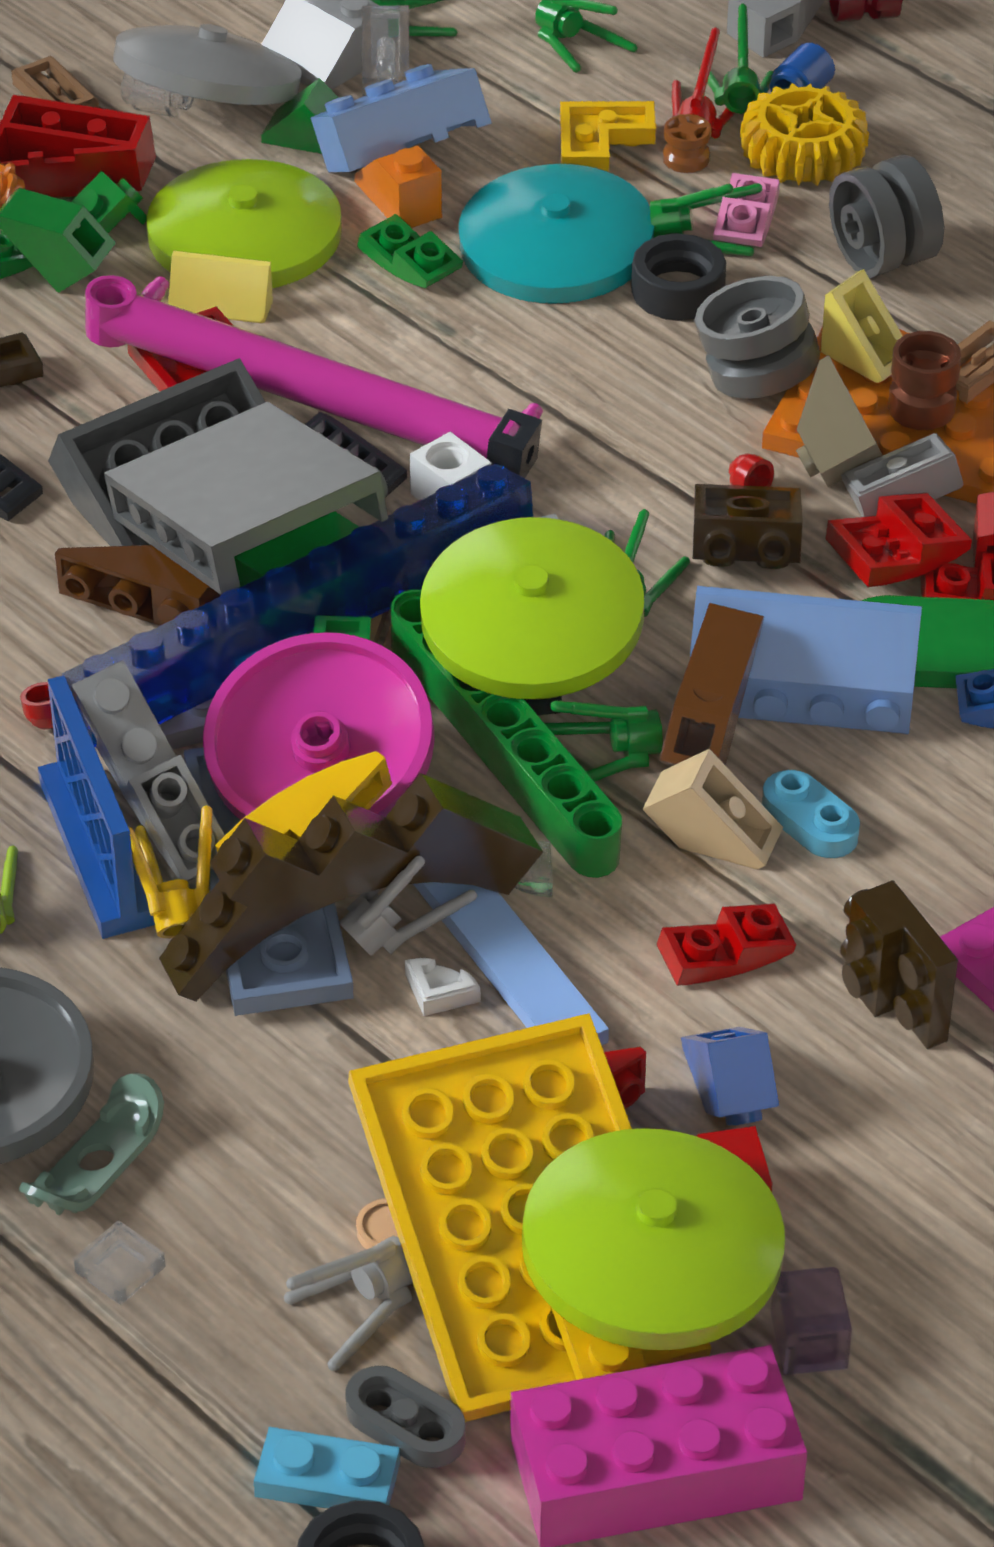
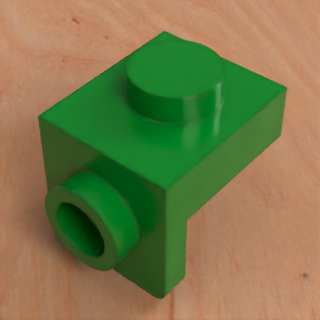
[71,171,147,233]

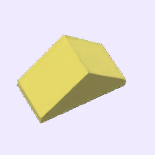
[821,269,903,383]

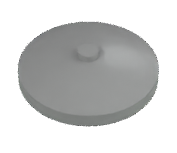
[113,24,302,105]

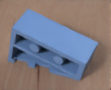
[310,64,492,172]

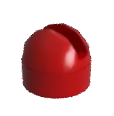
[728,453,774,487]
[20,682,53,730]

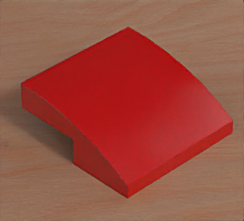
[825,492,972,588]

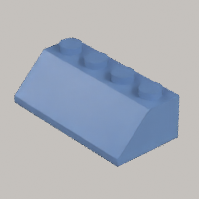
[690,586,922,734]

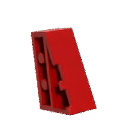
[0,94,156,198]

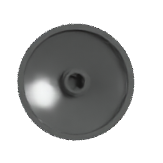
[0,967,94,1164]

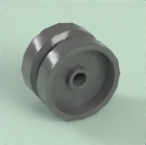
[829,154,945,278]
[694,275,820,399]

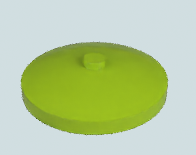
[147,159,342,288]
[420,517,644,699]
[522,1128,785,1350]

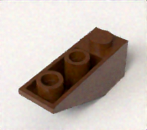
[55,545,232,639]
[659,603,765,767]

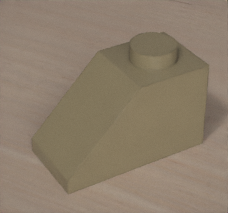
[796,355,883,487]

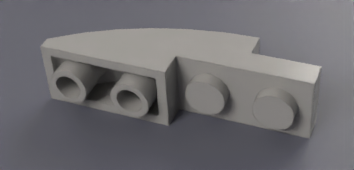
[71,660,225,882]

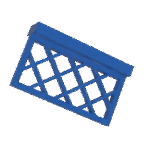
[38,675,155,939]

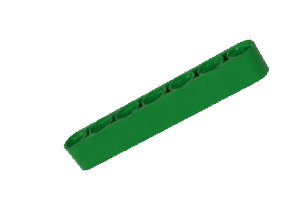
[391,590,622,878]

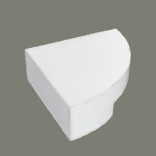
[405,958,481,1016]

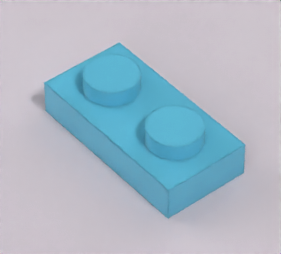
[254,1427,400,1509]

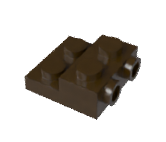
[692,484,803,569]
[840,880,958,1049]

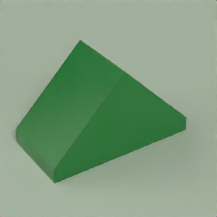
[261,78,339,154]

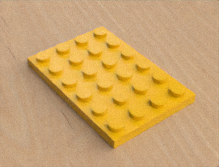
[348,1013,712,1422]

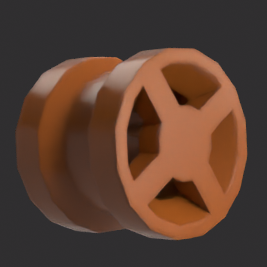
[663,114,711,173]

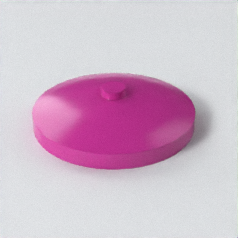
[203,632,435,820]

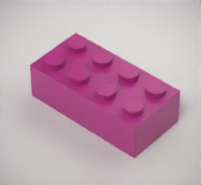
[511,1345,807,1547]

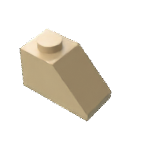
[643,749,783,869]

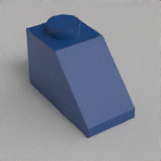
[681,1027,779,1125]

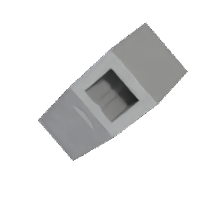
[727,0,824,58]

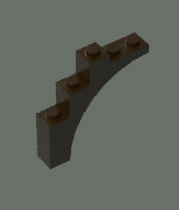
[159,773,543,1002]

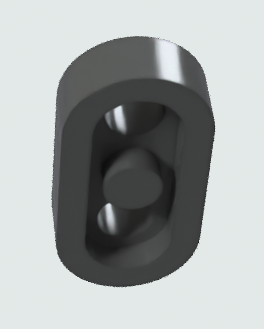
[345,1365,466,1468]

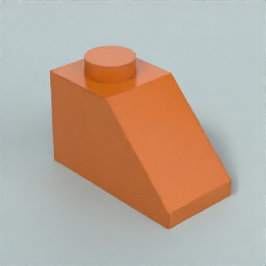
[354,145,442,228]

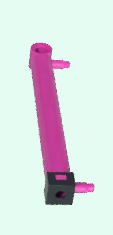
[85,275,543,490]

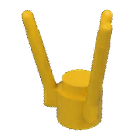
[128,805,213,938]

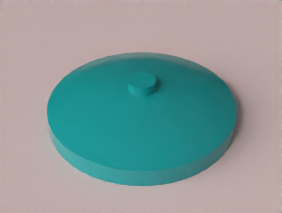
[459,164,654,304]

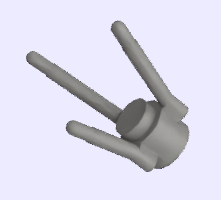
[339,856,477,956]
[284,1236,413,1371]

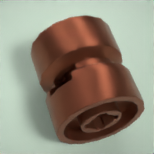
[888,331,961,430]

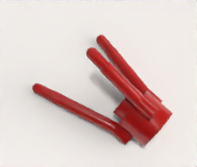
[672,27,735,139]

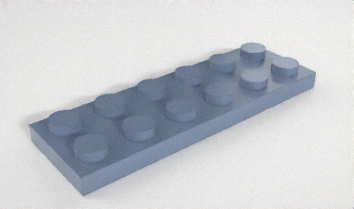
[184,748,354,1016]

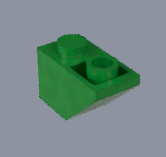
[0,188,116,293]

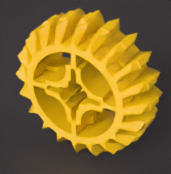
[740,83,869,186]

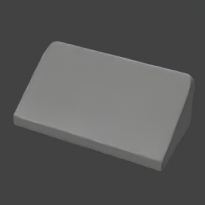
[841,433,963,517]

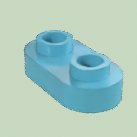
[762,770,860,858]

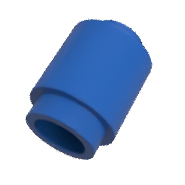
[770,43,835,92]

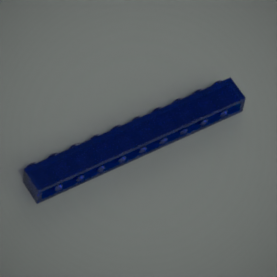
[62,464,533,747]

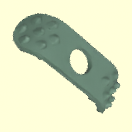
[18,1073,164,1215]

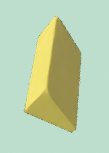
[168,251,273,323]

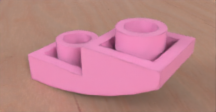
[713,173,780,247]

